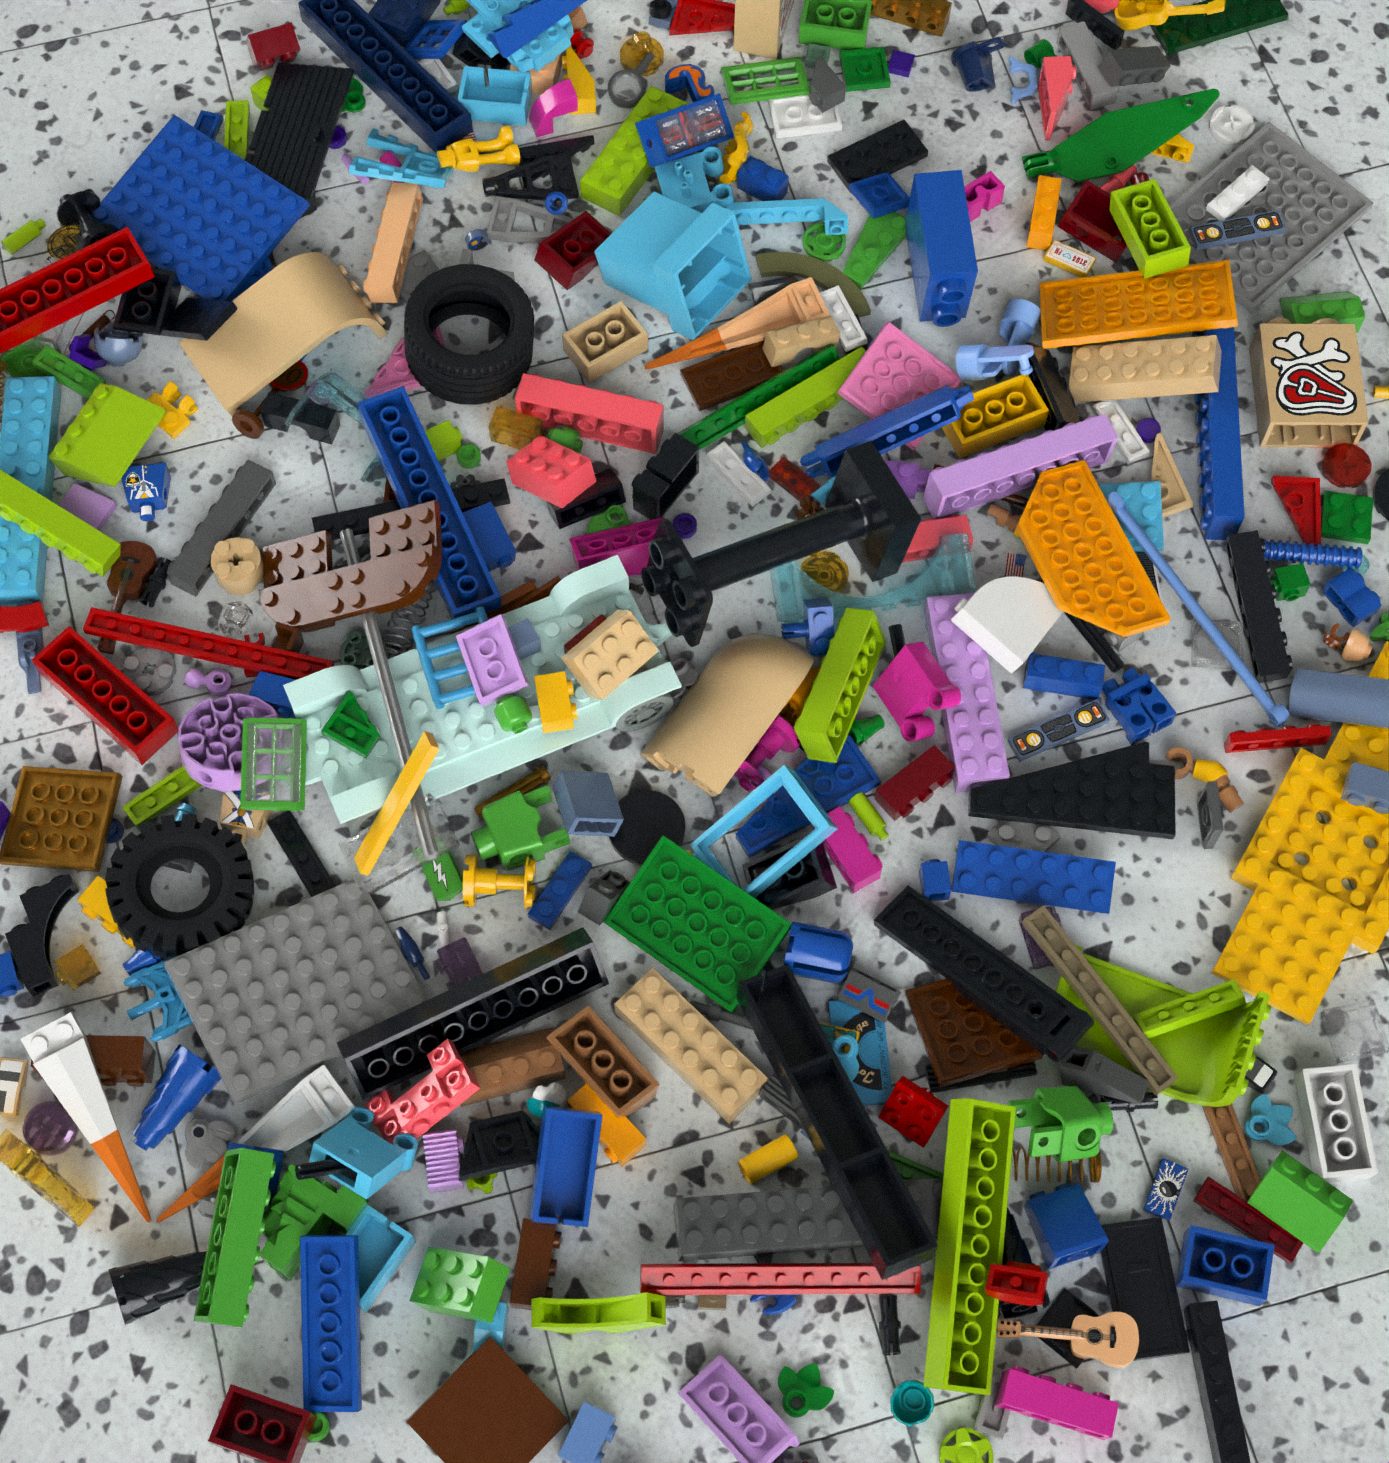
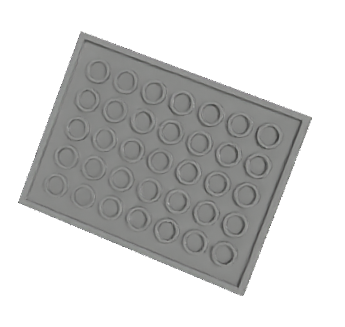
[1170,122,1373,313]
[164,876,427,1105]

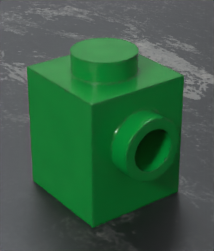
[1269,563,1311,602]

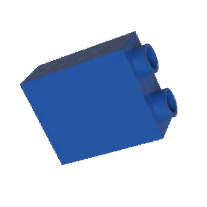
[905,170,978,327]

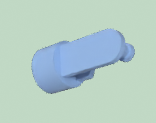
[999,298,1041,376]
[956,344,1034,381]

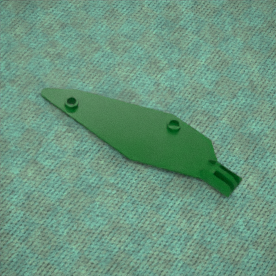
[1022,89,1220,182]

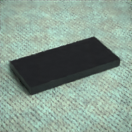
[161,298,238,341]

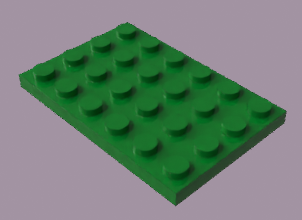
[604,835,792,1013]

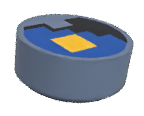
[465,229,489,251]

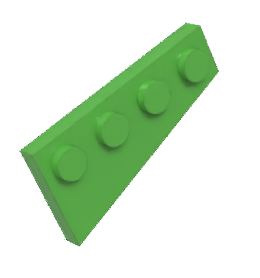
[843,212,907,290]

